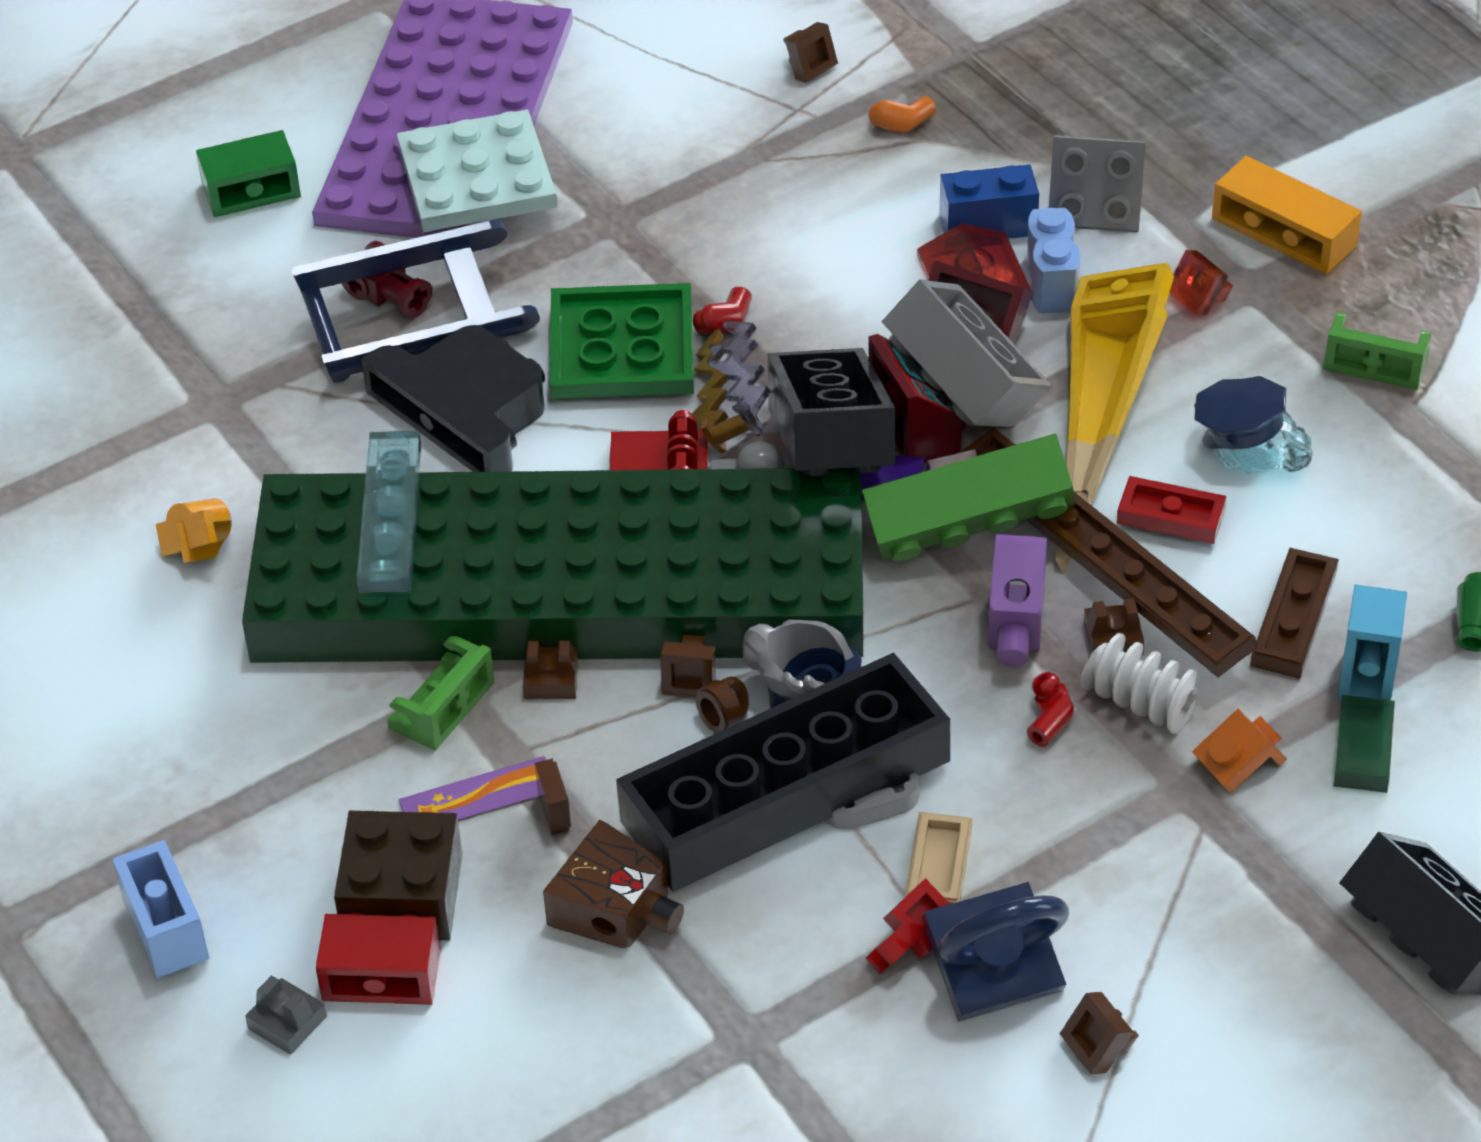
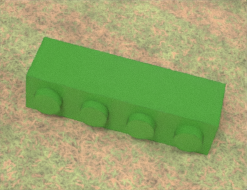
[862,433,1075,561]

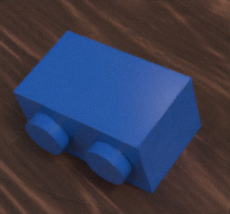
[939,164,1040,246]

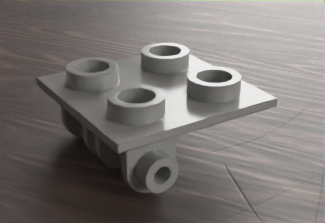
[1049,136,1146,231]

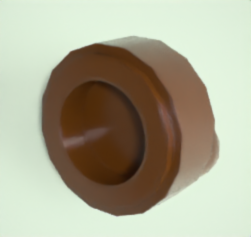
[696,676,749,733]

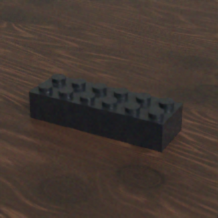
[616,652,950,892]

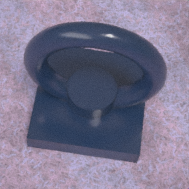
[921,882,1069,1022]

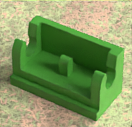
[1323,312,1432,390]
[387,636,495,751]

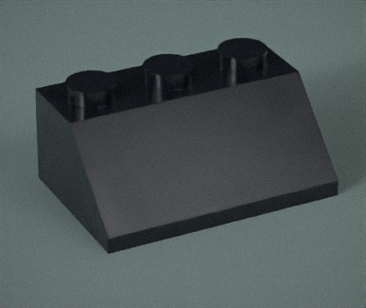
[1339,831,1481,995]

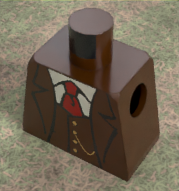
[543,820,684,948]

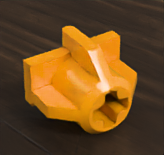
[155,498,232,563]

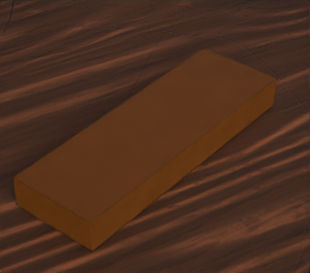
[1250,547,1339,679]

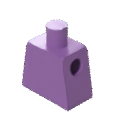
[988,534,1047,666]

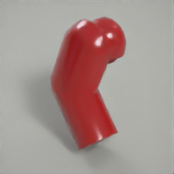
[692,286,752,335]
[1027,672,1074,747]

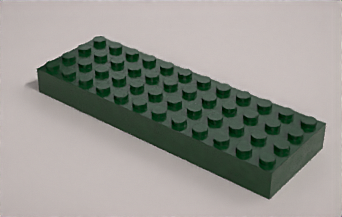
[242,468,863,663]

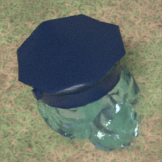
[1194,376,1313,474]

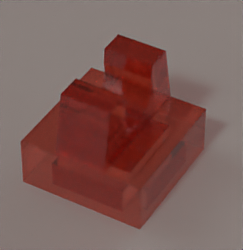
[1170,250,1233,315]

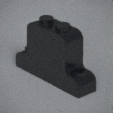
[361,325,545,472]

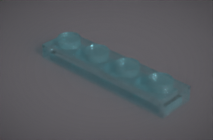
[357,431,421,593]

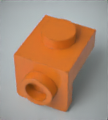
[1192,708,1287,793]

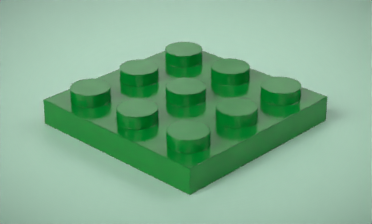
[549,283,694,399]

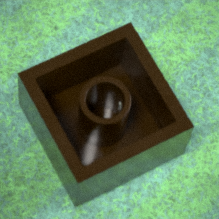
[334,810,462,940]

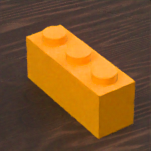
[1212,156,1362,275]

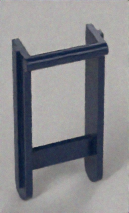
[291,220,540,383]

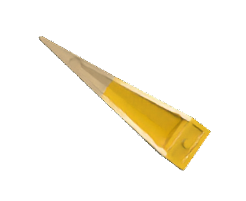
[1055,262,1174,573]

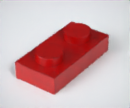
[1116,476,1227,544]

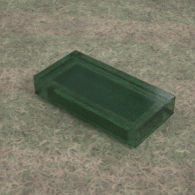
[1333,695,1395,793]

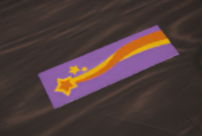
[398,756,546,820]

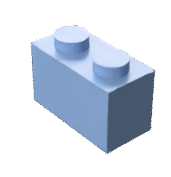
[112,840,209,979]

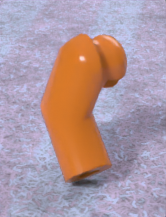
[868,96,936,134]

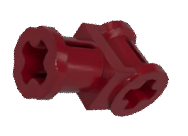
[341,240,433,318]

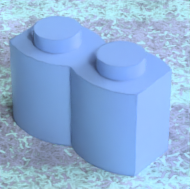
[1026,208,1080,313]

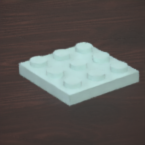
[397,109,558,233]

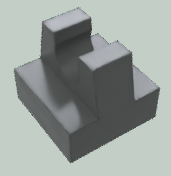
[245,975,327,1055]

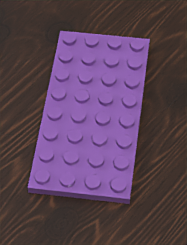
[312,0,573,238]

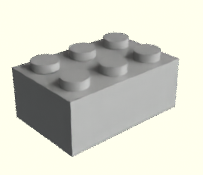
[881,279,1052,427]

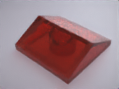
[917,223,1032,299]

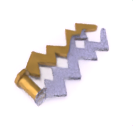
[692,321,771,454]

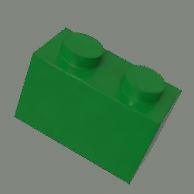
[196,130,301,217]

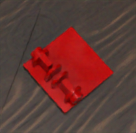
[609,410,708,470]

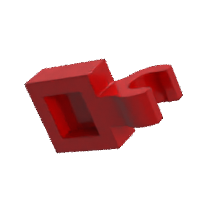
[865,878,949,974]

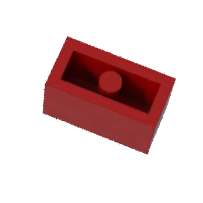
[315,912,440,1005]

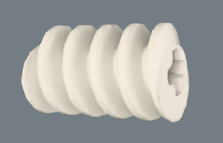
[1081,633,1198,734]

